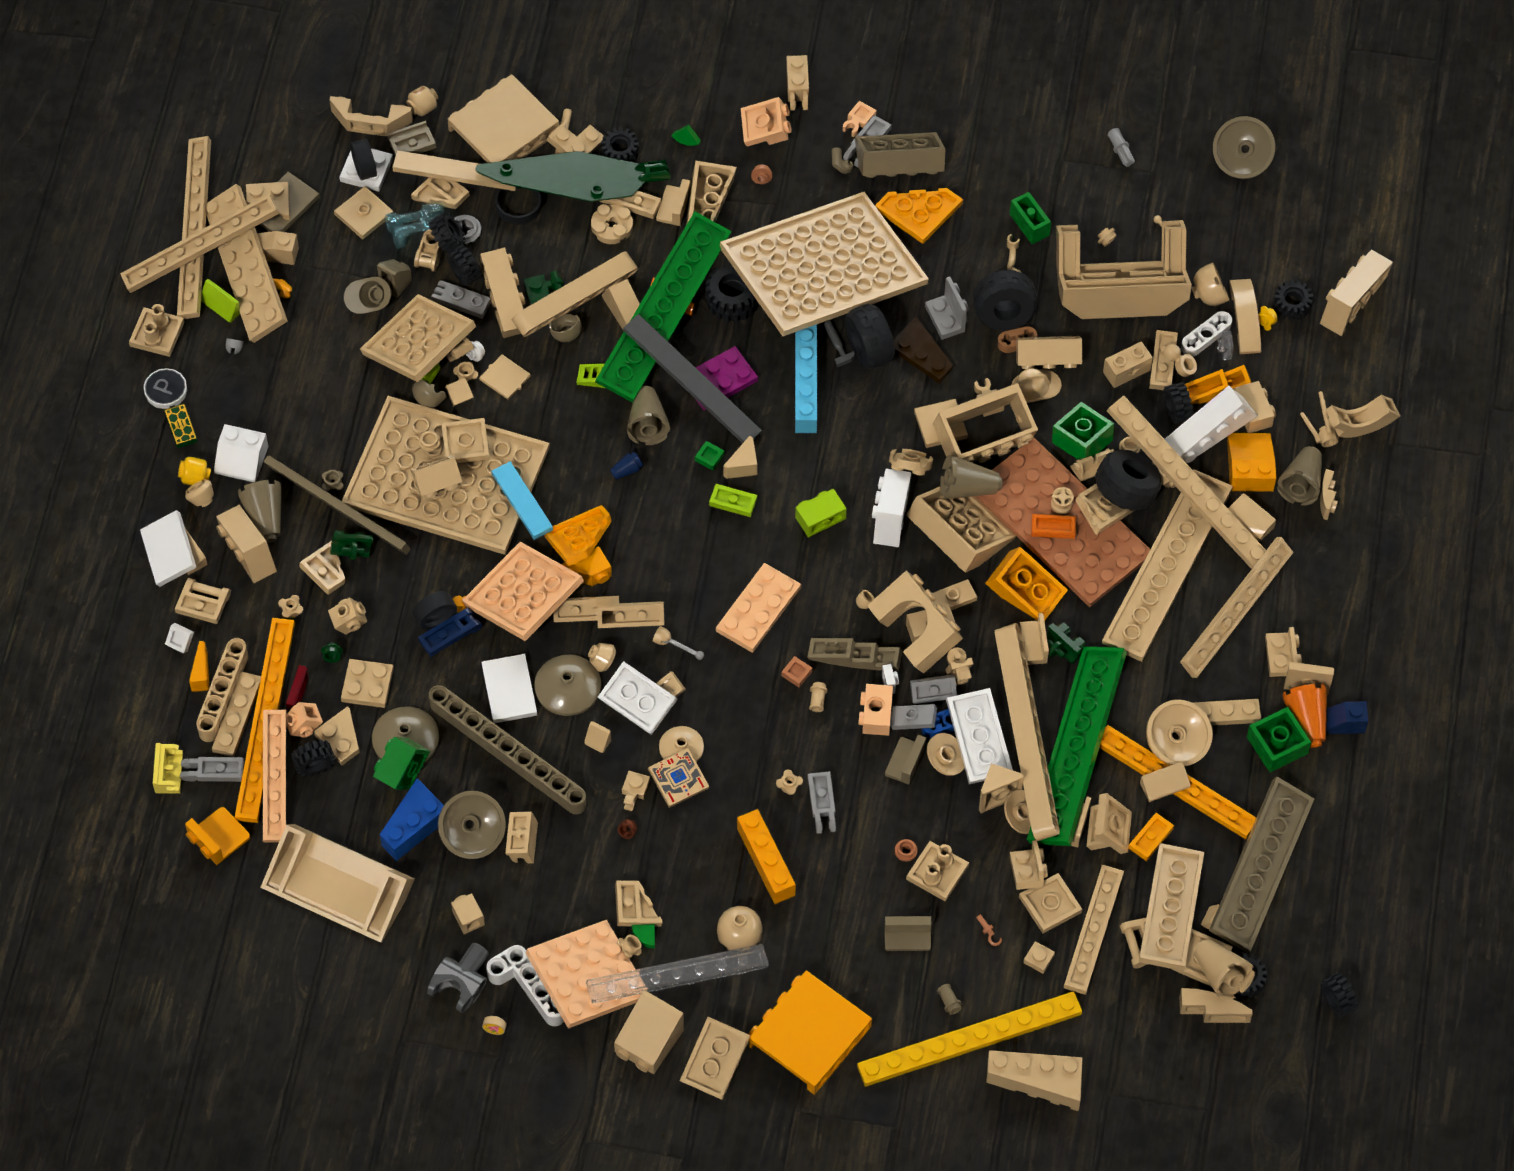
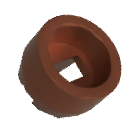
[618,819,637,839]

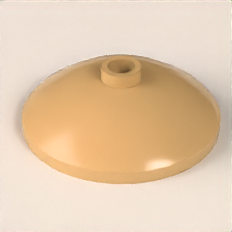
[1146,700,1213,766]

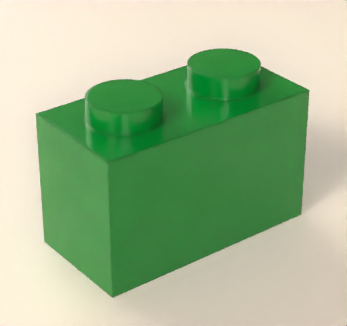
[1010,192,1051,244]

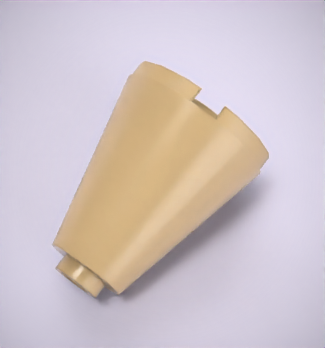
[1194,939,1255,1000]

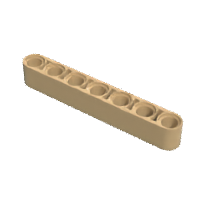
[511,251,638,337]

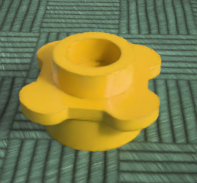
[1258,306,1277,331]

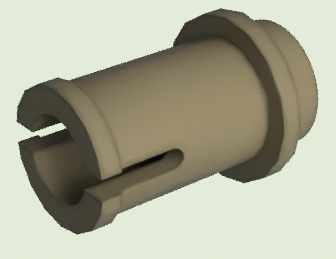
[937,984,962,1015]

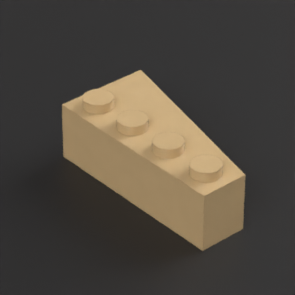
[480,247,525,338]
[1320,249,1393,336]
[986,1050,1082,1111]

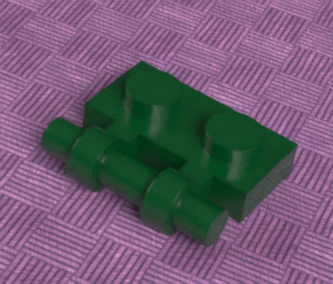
[523,271,564,305]

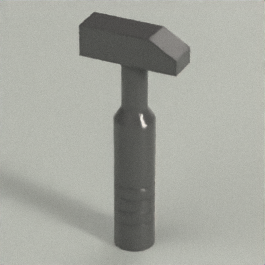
[824,321,855,367]

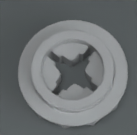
[454,215,481,245]

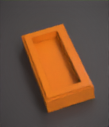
[1031,514,1076,539]

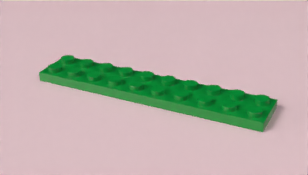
[595,211,732,403]
[1027,646,1127,846]

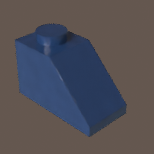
[1326,701,1368,734]

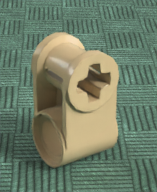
[414,230,442,272]

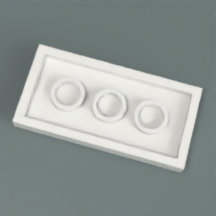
[946,688,1013,784]

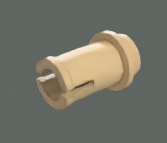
[809,682,828,712]

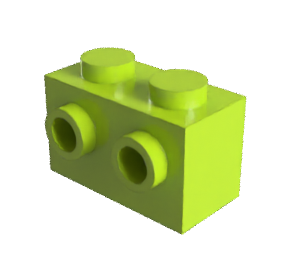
[795,488,846,537]

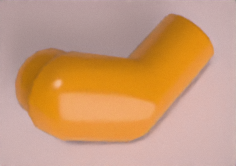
[273,278,292,298]

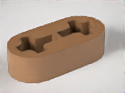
[997,326,1037,353]

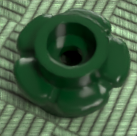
[321,643,343,663]

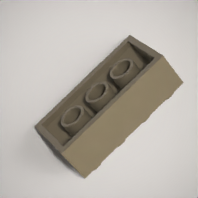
[855,132,945,178]

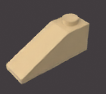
[257,231,299,265]

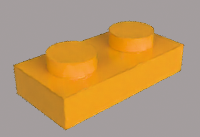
[1128,813,1174,861]

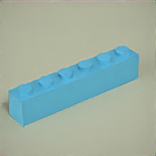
[795,324,817,433]

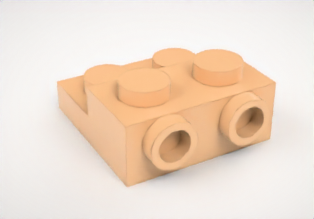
[741,97,792,146]

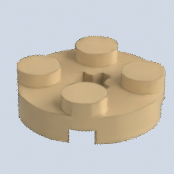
[591,204,633,244]
[889,449,933,475]

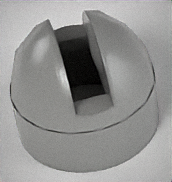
[225,338,244,354]

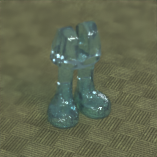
[385,204,444,249]

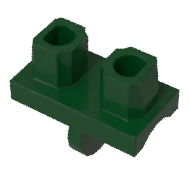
[330,530,373,560]
[1046,622,1086,664]

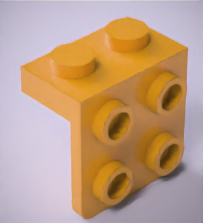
[185,807,250,865]

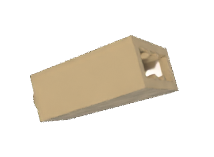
[602,279,640,329]

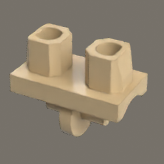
[945,647,973,686]

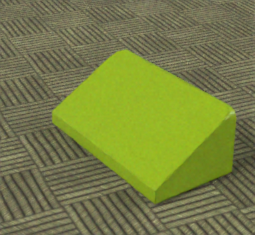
[201,279,240,322]

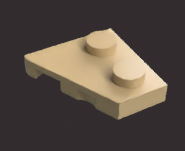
[300,541,345,595]

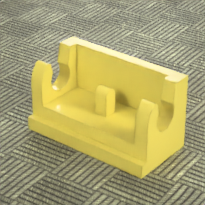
[153,743,183,793]

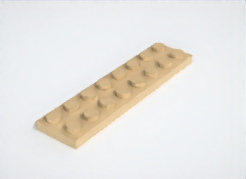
[206,184,288,343]

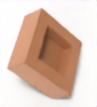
[781,656,812,687]

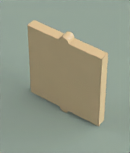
[479,355,531,400]

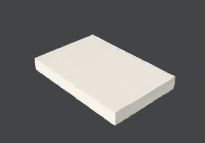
[140,510,197,587]
[481,654,537,723]
[598,661,677,735]

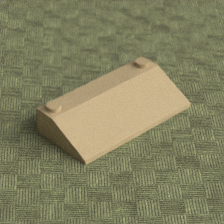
[260,824,415,943]

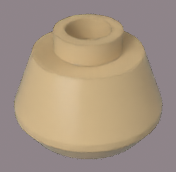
[185,479,214,507]
[588,643,616,672]

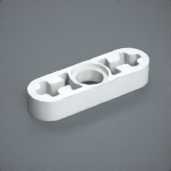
[1181,311,1232,357]

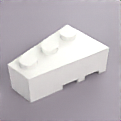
[872,469,911,547]

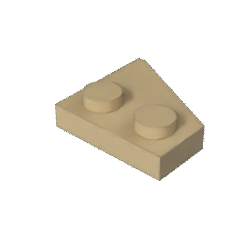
[411,177,470,209]
[246,182,290,220]
[314,706,360,765]
[615,881,662,927]

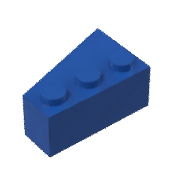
[380,778,444,861]

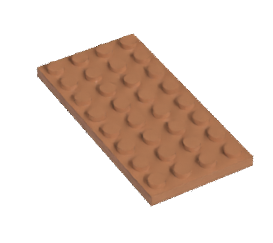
[976,438,1150,607]

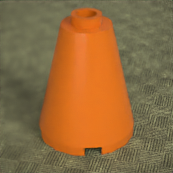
[1282,684,1327,748]

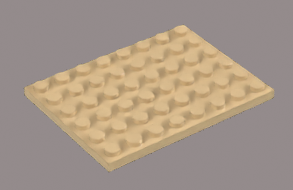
[720,192,929,336]
[342,396,550,555]

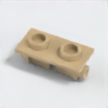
[1070,448,1114,482]

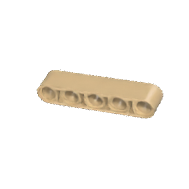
[196,638,248,742]

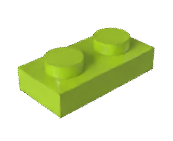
[709,484,757,517]

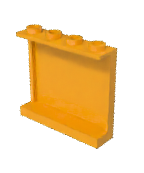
[749,970,872,1095]

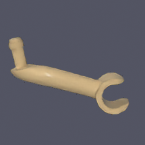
[1007,234,1021,273]

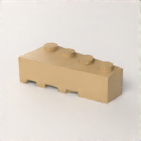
[686,161,737,225]

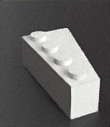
[1165,386,1258,463]

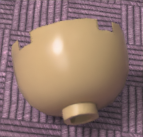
[1191,263,1229,306]
[717,906,763,953]

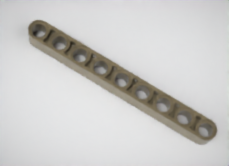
[429,685,587,814]

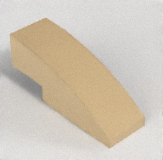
[1179,988,1252,1023]

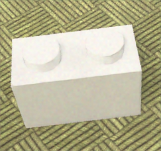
[214,424,268,482]

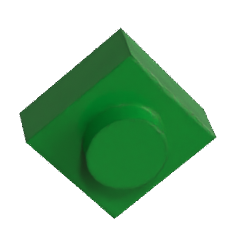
[695,441,725,471]

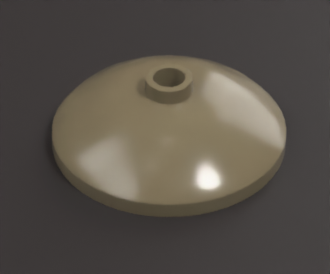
[1213,116,1276,179]
[535,655,601,716]
[372,706,439,762]
[438,791,506,859]

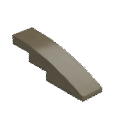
[807,638,902,671]

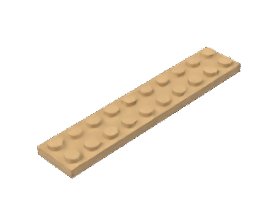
[1102,469,1233,662]

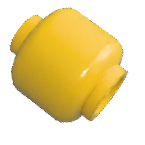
[178,457,211,485]

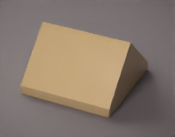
[979,763,1024,813]

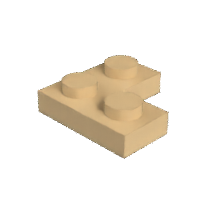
[547,124,604,154]

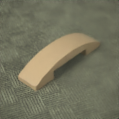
[1229,279,1261,354]

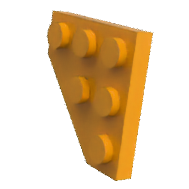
[875,188,963,244]
[544,505,612,566]

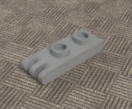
[430,280,491,319]

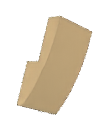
[1320,469,1338,520]

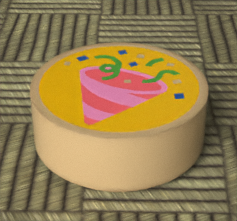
[482,1016,507,1035]

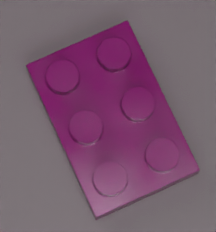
[695,346,758,410]

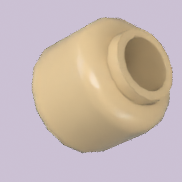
[406,86,438,116]

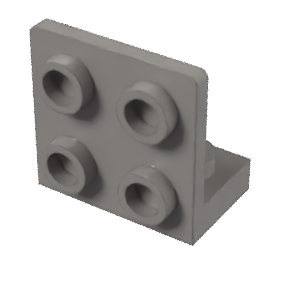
[925,277,969,340]

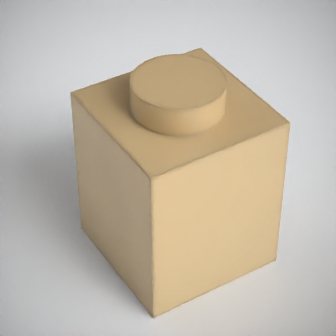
[451,894,485,934]

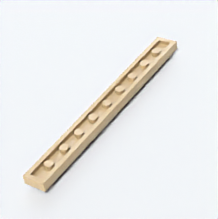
[177,136,211,319]
[1107,396,1266,569]

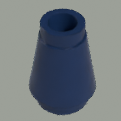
[609,452,643,480]

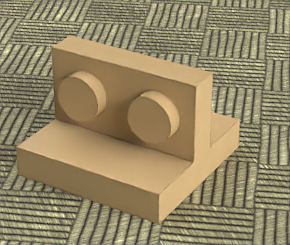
[1087,793,1132,854]

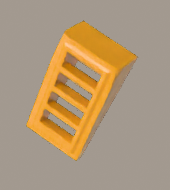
[189,641,210,692]

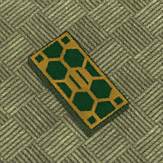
[164,403,198,448]

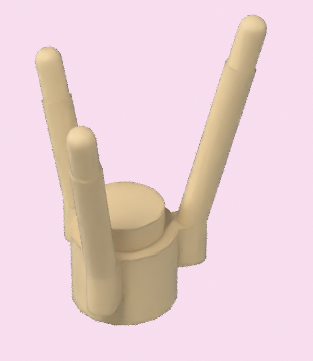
[1300,391,1339,447]

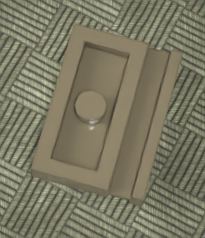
[387,121,436,157]

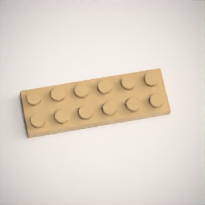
[1139,843,1204,971]

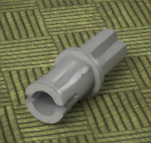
[1107,128,1135,167]

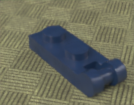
[418,608,482,657]

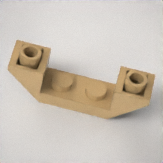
[330,96,413,136]

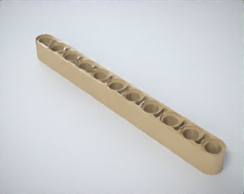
[995,623,1060,841]

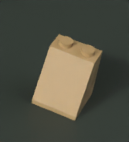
[614,990,684,1074]

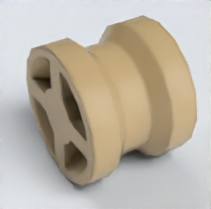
[1051,487,1074,514]

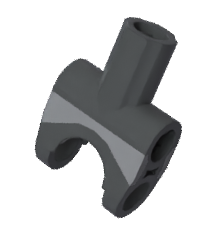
[427,943,489,1013]

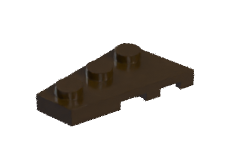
[894,317,953,384]

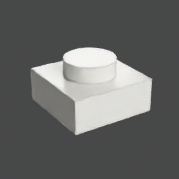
[165,623,194,654]
[882,664,899,694]

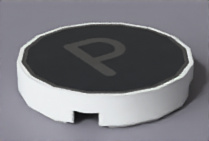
[144,368,187,409]

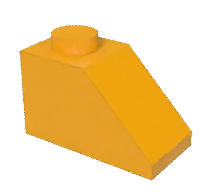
[561,546,612,586]

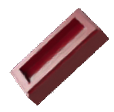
[286,665,309,712]

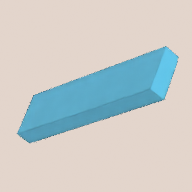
[491,461,553,540]

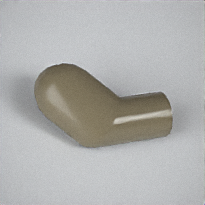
[832,147,853,174]

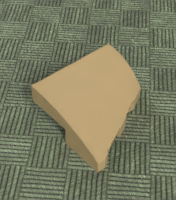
[1228,493,1276,542]

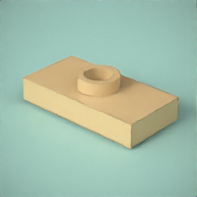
[933,579,977,610]

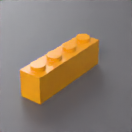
[737,809,796,904]

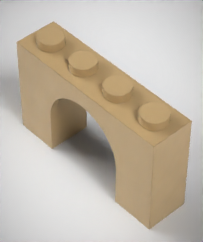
[867,571,963,673]

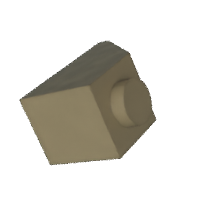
[377,259,412,298]

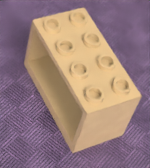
[932,383,1038,463]

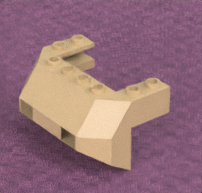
[1056,220,1192,319]

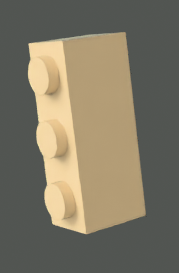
[1016,336,1082,369]

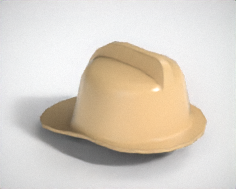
[1011,368,1062,403]

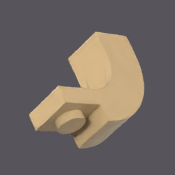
[1326,395,1400,438]

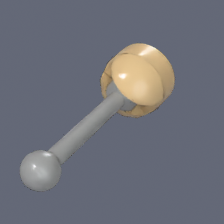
[653,626,704,660]

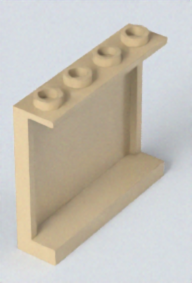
[447,74,559,163]

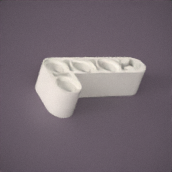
[487,945,564,1026]

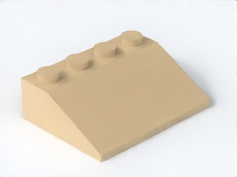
[907,487,1016,573]

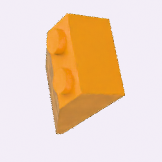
[1227,433,1276,491]
[985,547,1068,621]

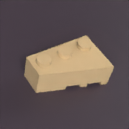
[216,505,277,583]

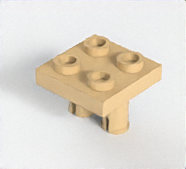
[129,304,184,357]
[906,841,969,902]

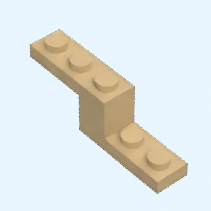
[553,596,664,628]

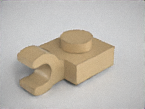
[622,771,650,811]

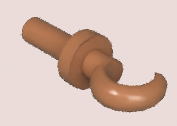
[976,914,1002,946]

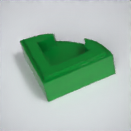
[671,125,701,146]
[632,924,655,949]

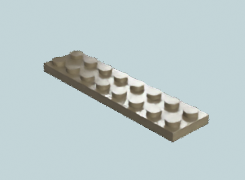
[1209,777,1314,953]

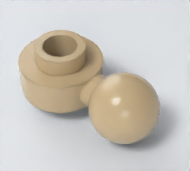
[1163,344,1197,377]

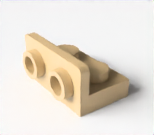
[1265,627,1301,677]
[1010,840,1048,890]

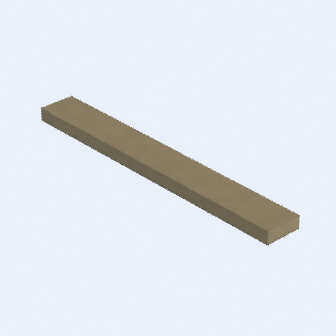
[263,455,410,555]

